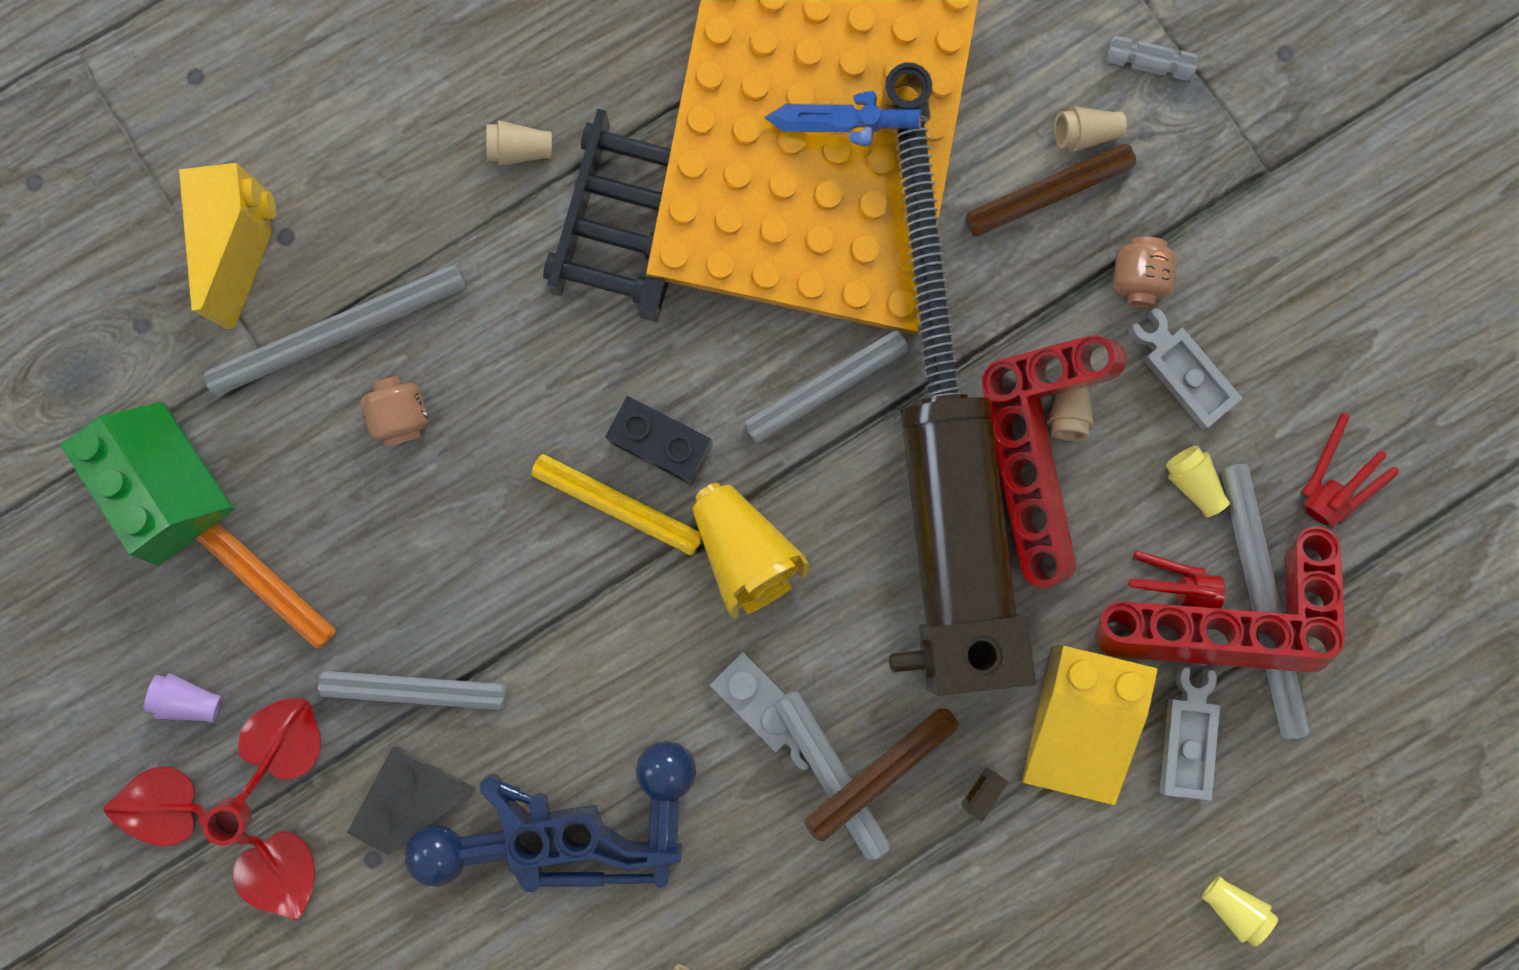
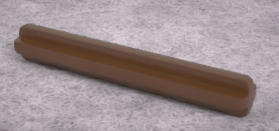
[965,143,1136,237]
[804,708,959,841]

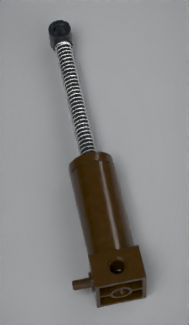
[881,62,1036,696]

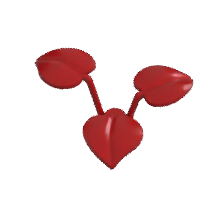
[103,698,321,920]

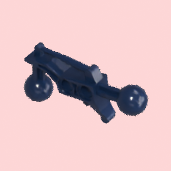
[405,741,697,892]

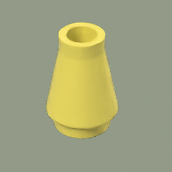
[1166,446,1230,517]
[1201,876,1278,947]

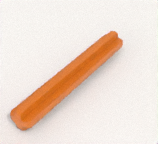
[196,522,336,648]

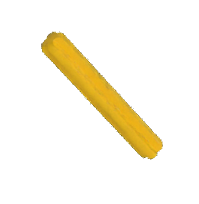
[531,454,702,555]

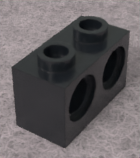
[605,396,713,486]

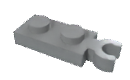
[1128,308,1243,430]
[710,652,809,770]
[1159,667,1220,801]

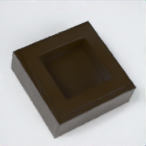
[961,768,1009,822]

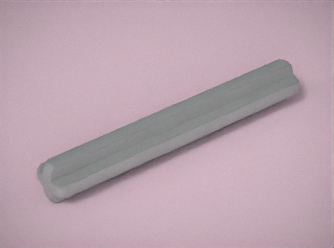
[745,331,909,443]
[318,671,506,710]
[775,691,890,860]

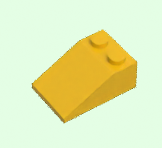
[179,163,276,329]
[1021,645,1158,805]

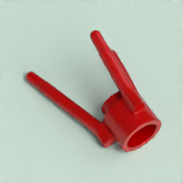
[1300,413,1399,529]
[1117,551,1225,626]

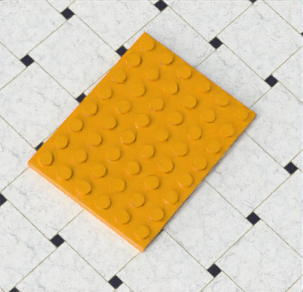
[646,0,978,335]

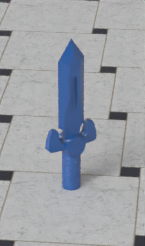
[764,91,921,146]

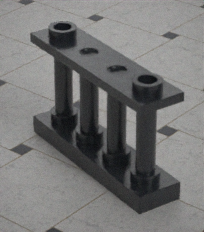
[543,109,671,322]

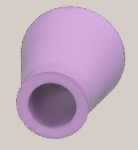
[144,673,222,723]

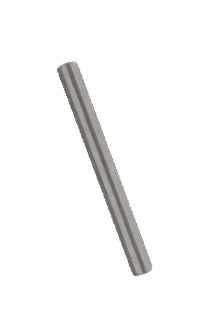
[204,265,465,395]
[1221,463,1310,740]

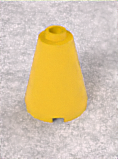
[692,483,811,618]

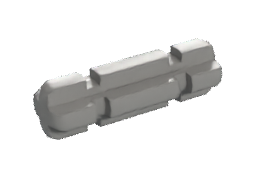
[1107,36,1198,81]

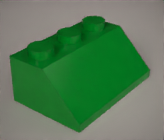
[60,402,235,566]

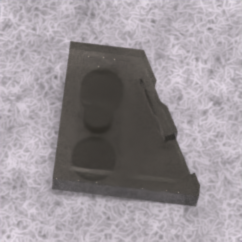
[347,746,476,855]

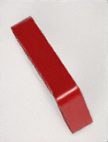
[982,335,1127,588]
[1095,526,1345,672]

